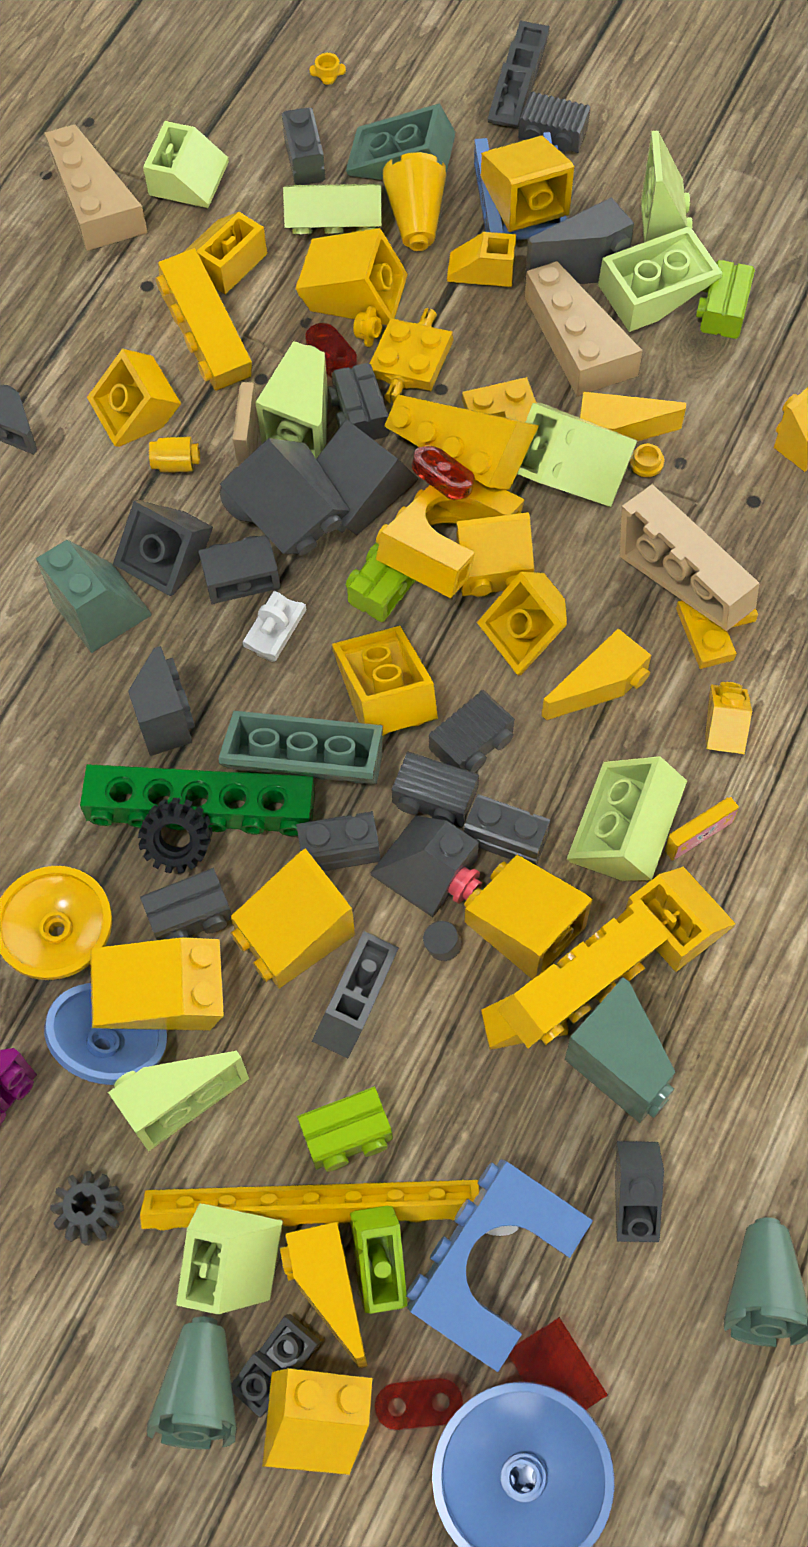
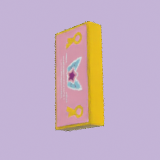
[664,797,739,861]

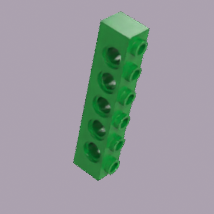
[80,764,315,837]

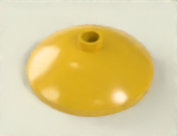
[0,866,112,980]

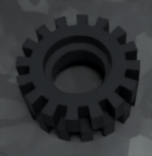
[138,798,212,874]

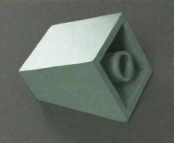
[36,540,151,653]
[564,977,676,1123]

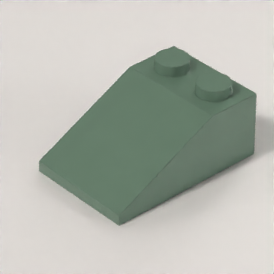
[346,103,456,180]

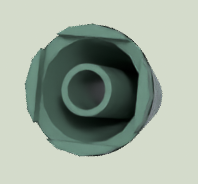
[724,1217,808,1347]
[147,1317,237,1450]

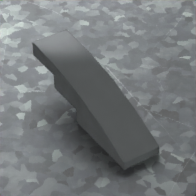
[488,20,550,128]

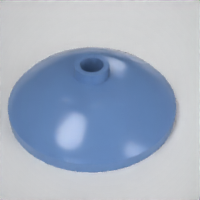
[44,983,167,1085]

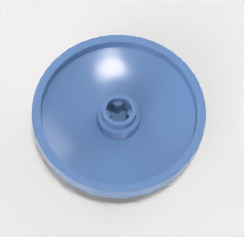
[432,1382,614,1547]

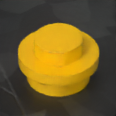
[629,443,664,477]

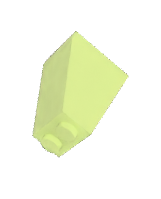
[255,341,328,459]

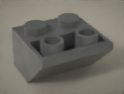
[128,646,195,756]

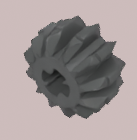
[50,1171,124,1246]

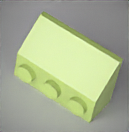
[283,184,382,234]
[567,756,687,881]

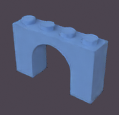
[406,1159,593,1372]

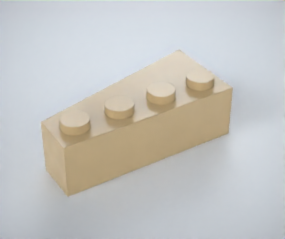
[45,124,148,251]
[525,262,643,396]
[620,484,760,631]

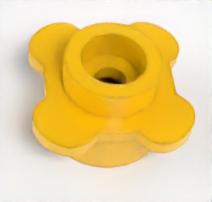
[309,53,346,85]
[353,306,382,347]

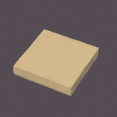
[233,382,259,467]

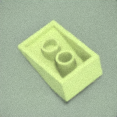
[641,131,692,242]
[598,226,722,332]
[108,1051,249,1152]

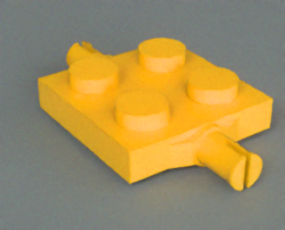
[369,308,454,404]

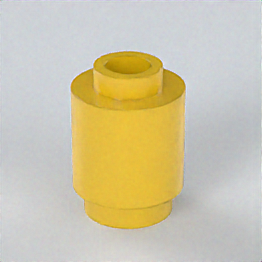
[149,437,200,473]

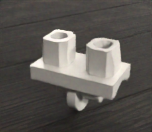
[243,591,307,662]

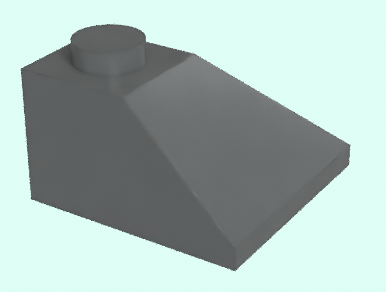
[113,500,213,596]
[370,816,479,918]

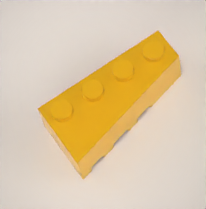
[155,248,252,391]
[384,394,539,490]
[497,898,671,1048]

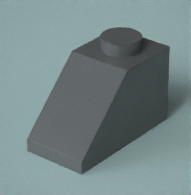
[0,385,37,455]

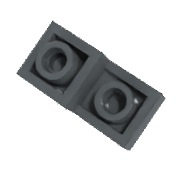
[231,1313,322,1418]

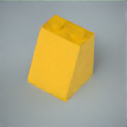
[481,135,574,232]
[295,228,408,325]
[230,848,355,989]
[464,854,592,980]

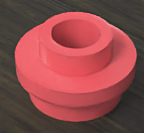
[448,867,482,904]

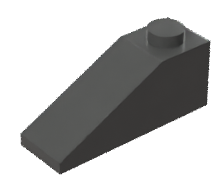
[312,931,399,1058]

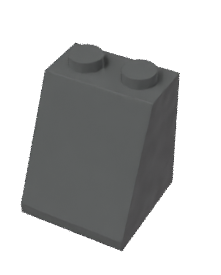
[316,420,419,535]
[220,438,350,555]

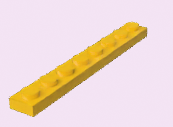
[140,1180,479,1230]

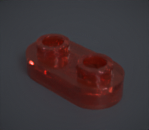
[305,323,357,378]
[412,446,475,500]
[375,1378,463,1431]

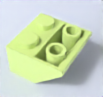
[143,121,229,208]
[176,1203,283,1315]

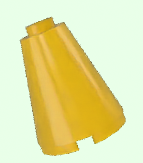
[383,152,446,251]

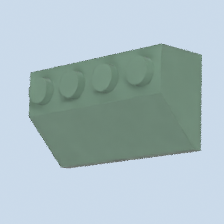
[219,711,383,784]

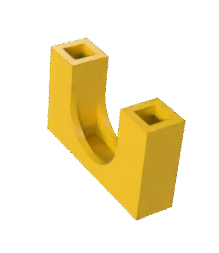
[376,465,525,598]

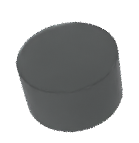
[423,921,462,961]

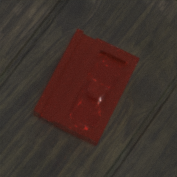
[508,1317,608,1410]

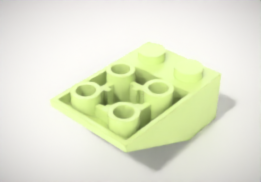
[517,403,637,507]

